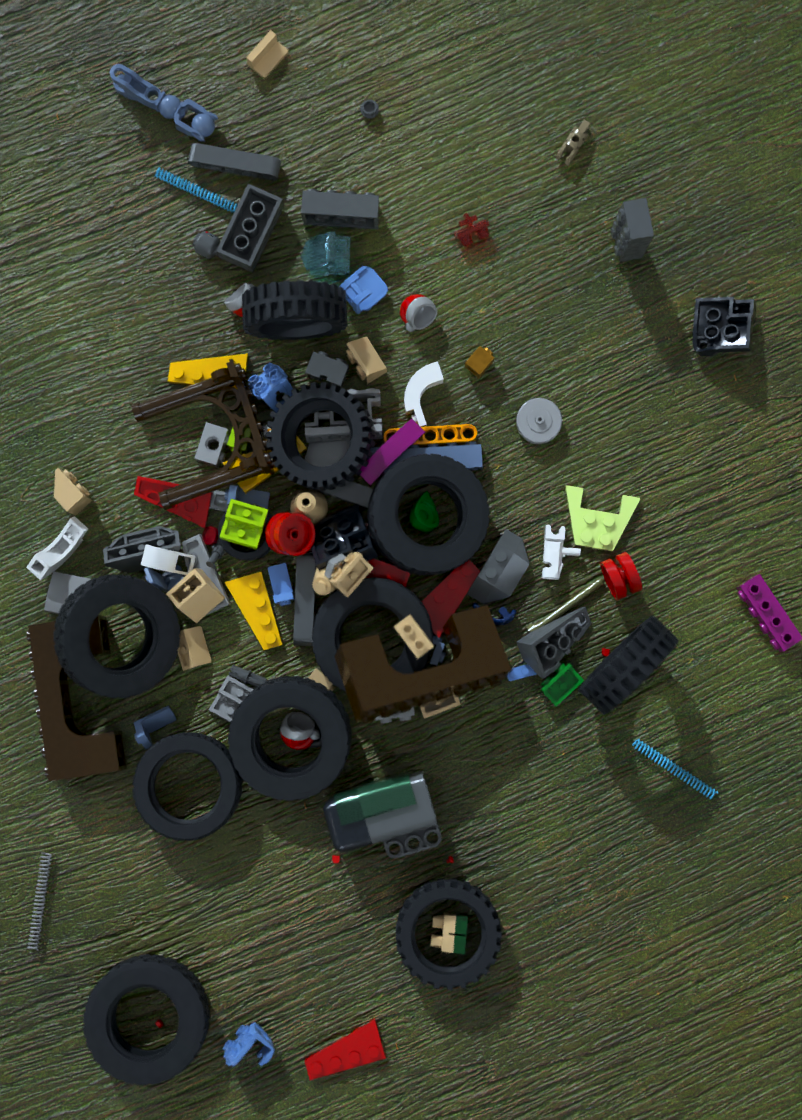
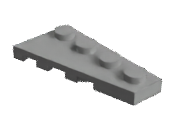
[182,534,231,615]

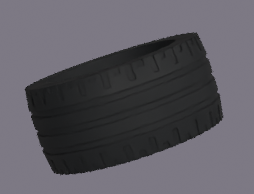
[218,503,272,561]

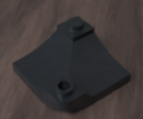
[693,296,756,356]
[311,504,378,570]

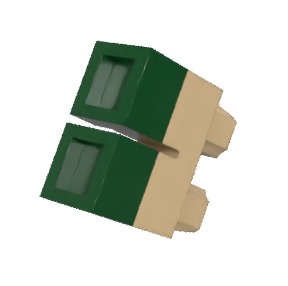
[431,913,468,955]

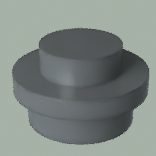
[360,99,379,119]

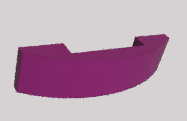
[360,419,425,486]

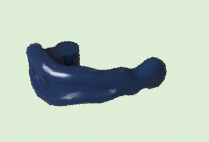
[472,603,517,625]

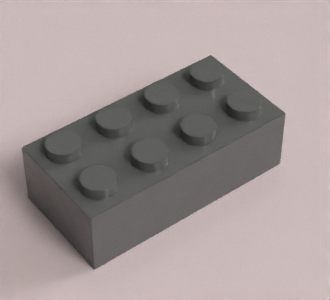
[216,184,284,273]
[301,189,380,230]
[610,198,654,262]

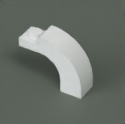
[404,361,444,427]
[26,516,88,580]

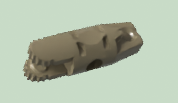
[555,120,590,166]

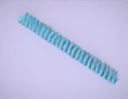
[154,167,238,213]
[632,739,718,800]

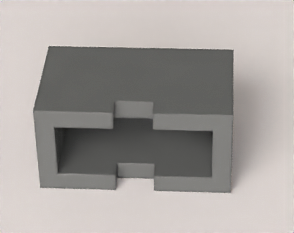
[305,351,349,388]

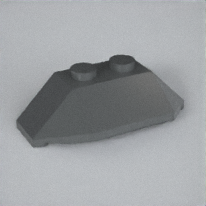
[103,526,181,573]
[467,529,530,604]

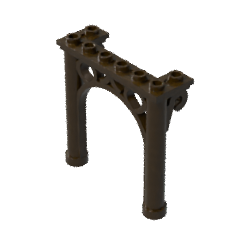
[131,358,275,510]

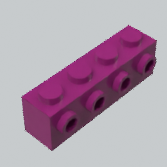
[737,574,802,652]

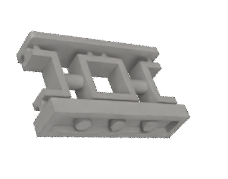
[305,388,383,443]

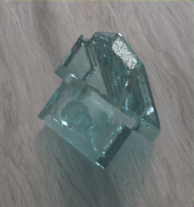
[301,232,350,276]

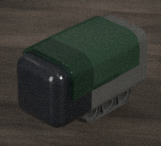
[323,770,441,858]

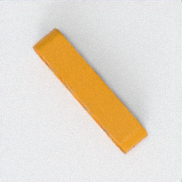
[384,424,477,447]

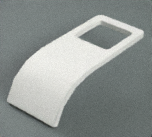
[141,544,196,575]

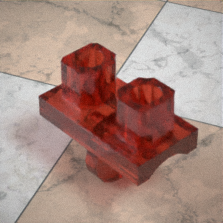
[453,213,489,247]

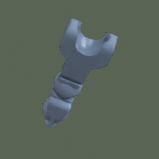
[110,64,218,142]

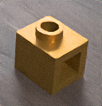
[465,346,495,378]

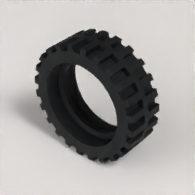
[242,280,347,340]
[579,615,679,715]
[396,878,502,990]

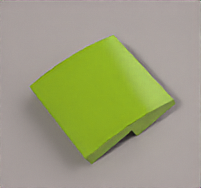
[219,499,268,550]

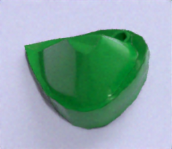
[409,491,439,533]

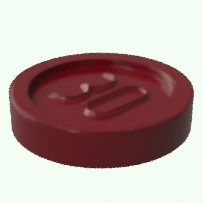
[202,526,218,545]

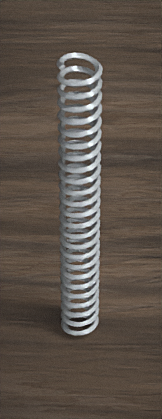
[27,852,52,950]

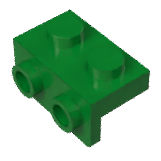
[540,663,584,707]

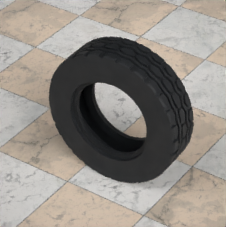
[367,454,490,576]
[53,574,180,698]
[312,577,433,692]
[228,676,352,801]
[83,954,210,1086]

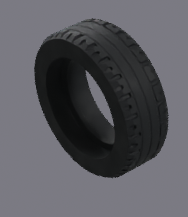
[132,732,242,841]

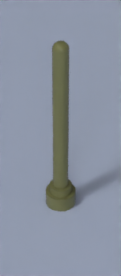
[526,578,604,633]

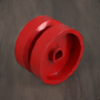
[265,512,315,556]
[600,552,643,601]

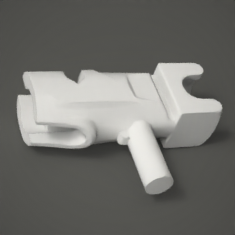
[542,525,581,580]

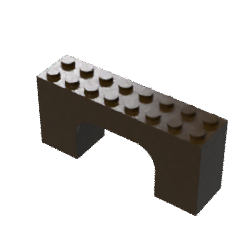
[334,605,512,723]
[26,615,127,782]

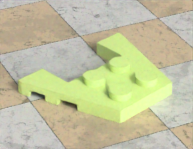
[565,485,640,552]

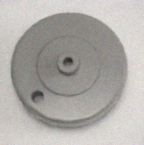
[516,398,562,444]

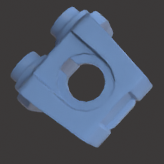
[339,266,388,315]
[248,363,293,413]
[223,1022,274,1067]

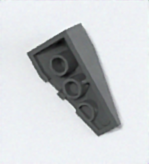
[516,607,591,679]

